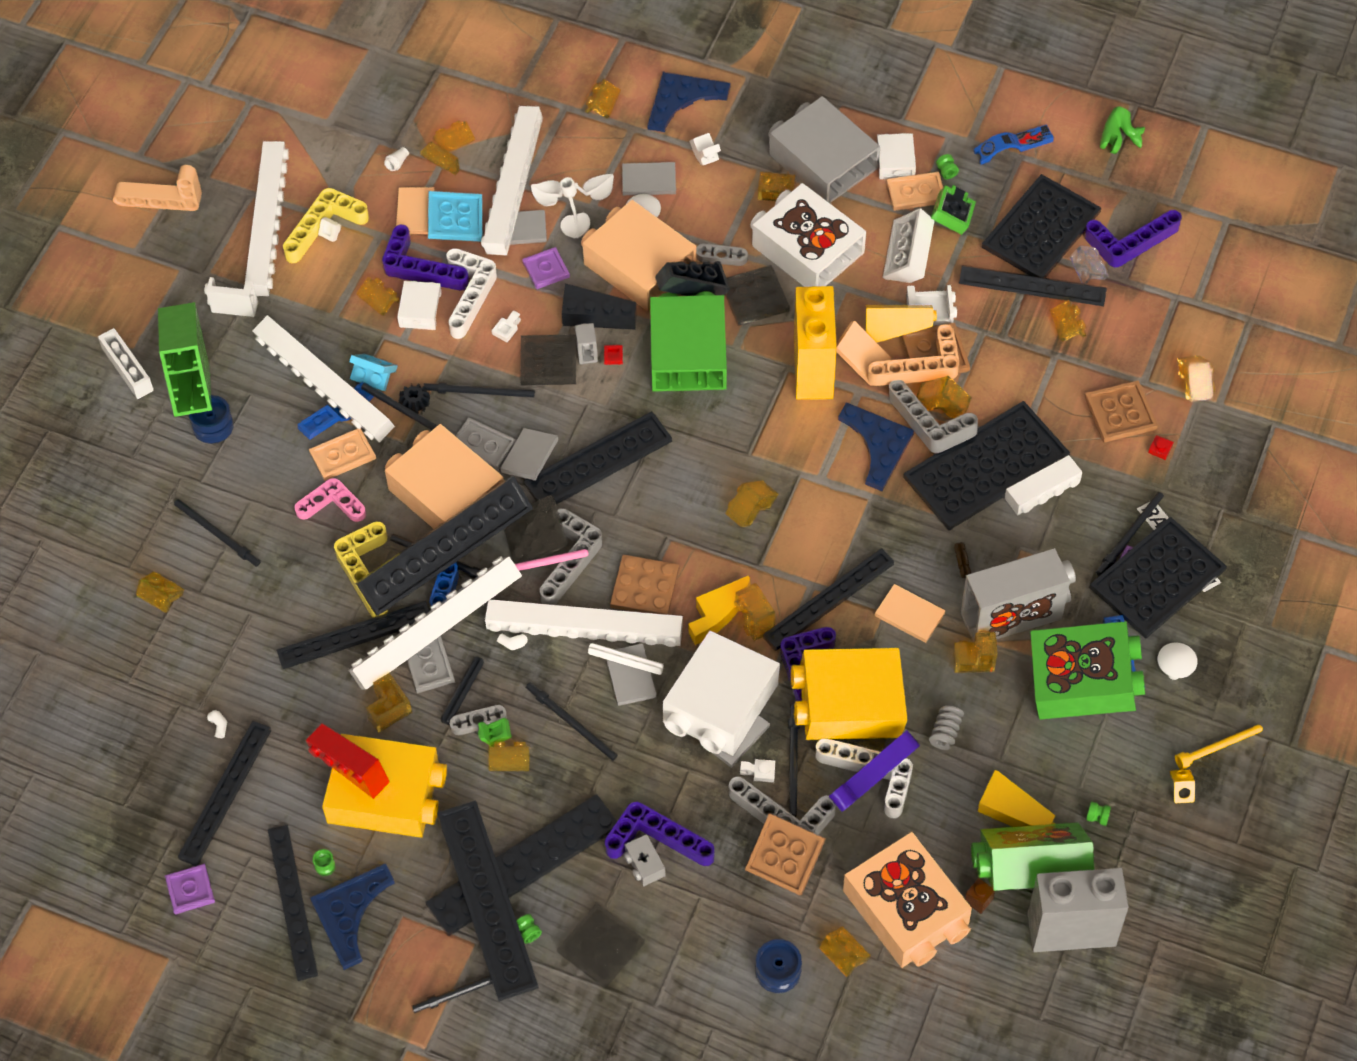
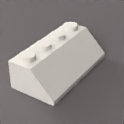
[883,208,934,283]

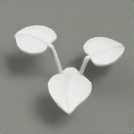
[531,174,614,238]

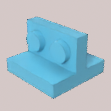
[349,354,398,391]

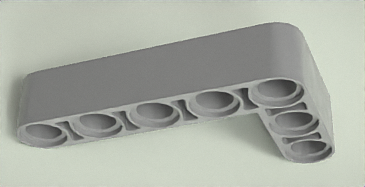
[889,380,978,453]
[540,509,602,605]
[729,777,836,835]

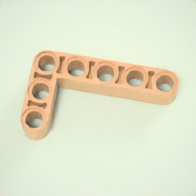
[113,165,202,211]
[868,324,959,386]

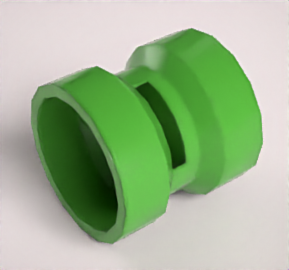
[936,154,959,179]
[1086,801,1111,826]
[313,849,335,876]
[517,914,542,944]

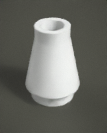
[384,147,409,171]

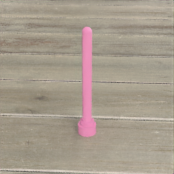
[515,549,589,571]

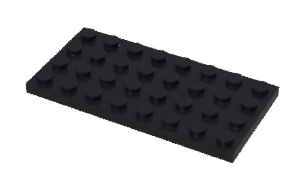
[903,401,1070,531]

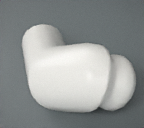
[497,634,528,650]
[207,710,227,738]

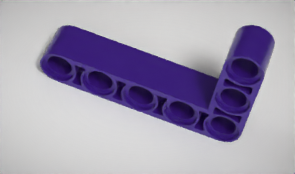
[1085,210,1182,267]
[382,225,469,291]
[780,627,836,701]
[829,730,920,812]
[605,802,715,866]

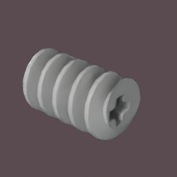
[929,705,964,750]

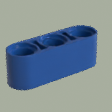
[429,562,459,607]

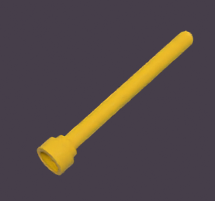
[1175,725,1263,770]

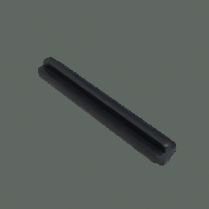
[441,656,484,725]

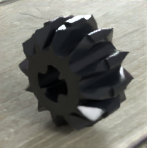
[398,383,430,413]

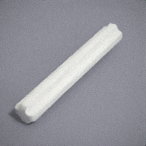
[588,643,664,675]

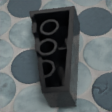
[655,261,730,296]
[562,283,637,330]

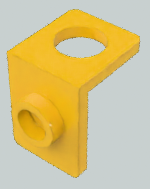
[1170,770,1195,803]

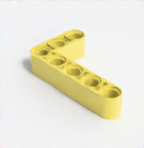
[283,188,369,263]
[334,521,388,618]

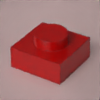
[604,345,623,365]
[1148,435,1174,460]

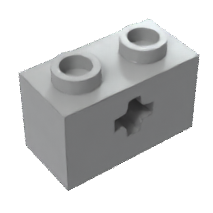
[575,323,598,365]
[623,834,665,887]

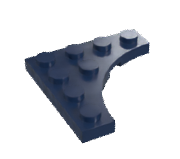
[648,72,731,132]
[838,402,914,491]
[310,863,395,970]

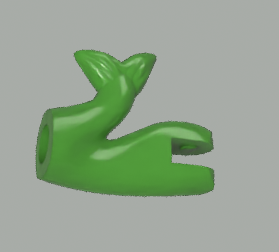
[1100,107,1145,154]

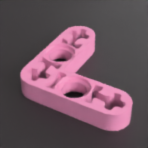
[295,478,366,522]

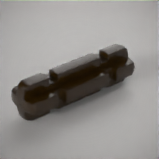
[954,542,971,578]

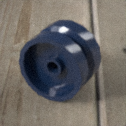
[189,395,234,444]
[755,939,802,993]

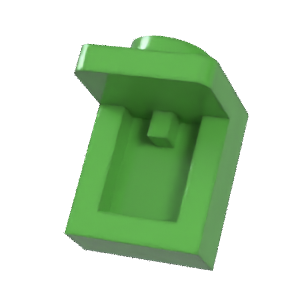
[478,718,512,746]

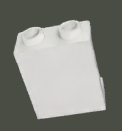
[877,133,916,179]
[204,277,258,317]
[398,281,442,330]
[906,285,957,326]

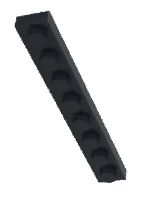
[959,265,1107,307]
[763,548,894,651]
[276,601,429,670]
[178,721,271,866]
[268,825,318,981]

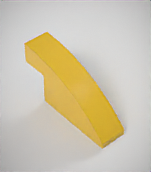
[688,576,750,645]

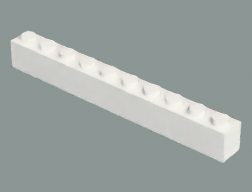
[481,106,543,255]
[245,141,289,296]
[252,315,395,443]
[348,556,522,690]
[485,600,683,647]

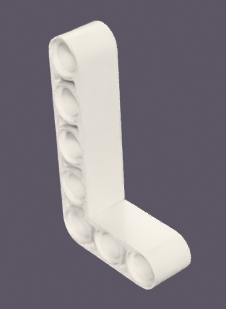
[447,249,497,339]
[816,739,913,818]

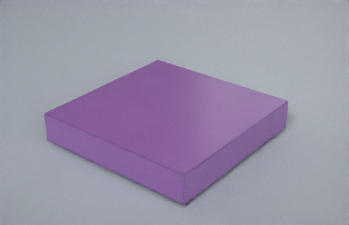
[522,247,570,290]
[165,864,215,914]

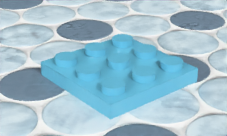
[428,191,482,242]

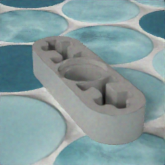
[696,244,748,266]
[450,705,507,735]

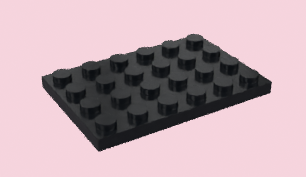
[981,174,1101,278]
[1089,516,1227,639]

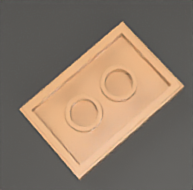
[886,172,943,211]
[396,187,435,234]
[836,321,891,386]
[309,428,376,481]
[875,584,945,643]

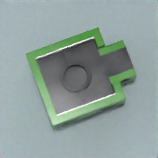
[931,185,976,235]

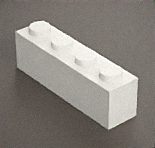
[98,328,154,399]
[1005,455,1082,516]

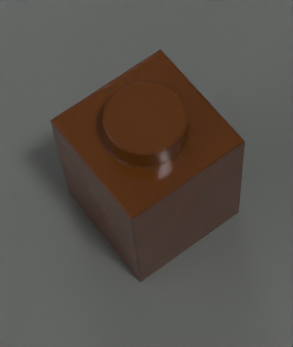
[965,878,995,914]

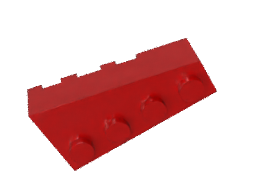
[305,724,390,799]

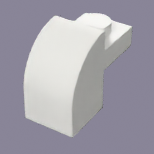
[689,133,721,166]

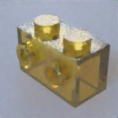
[758,172,796,201]

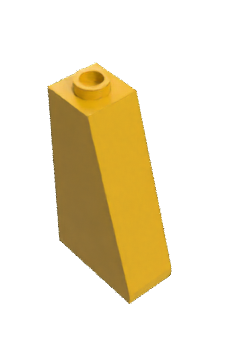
[865,305,937,343]
[978,770,1055,827]

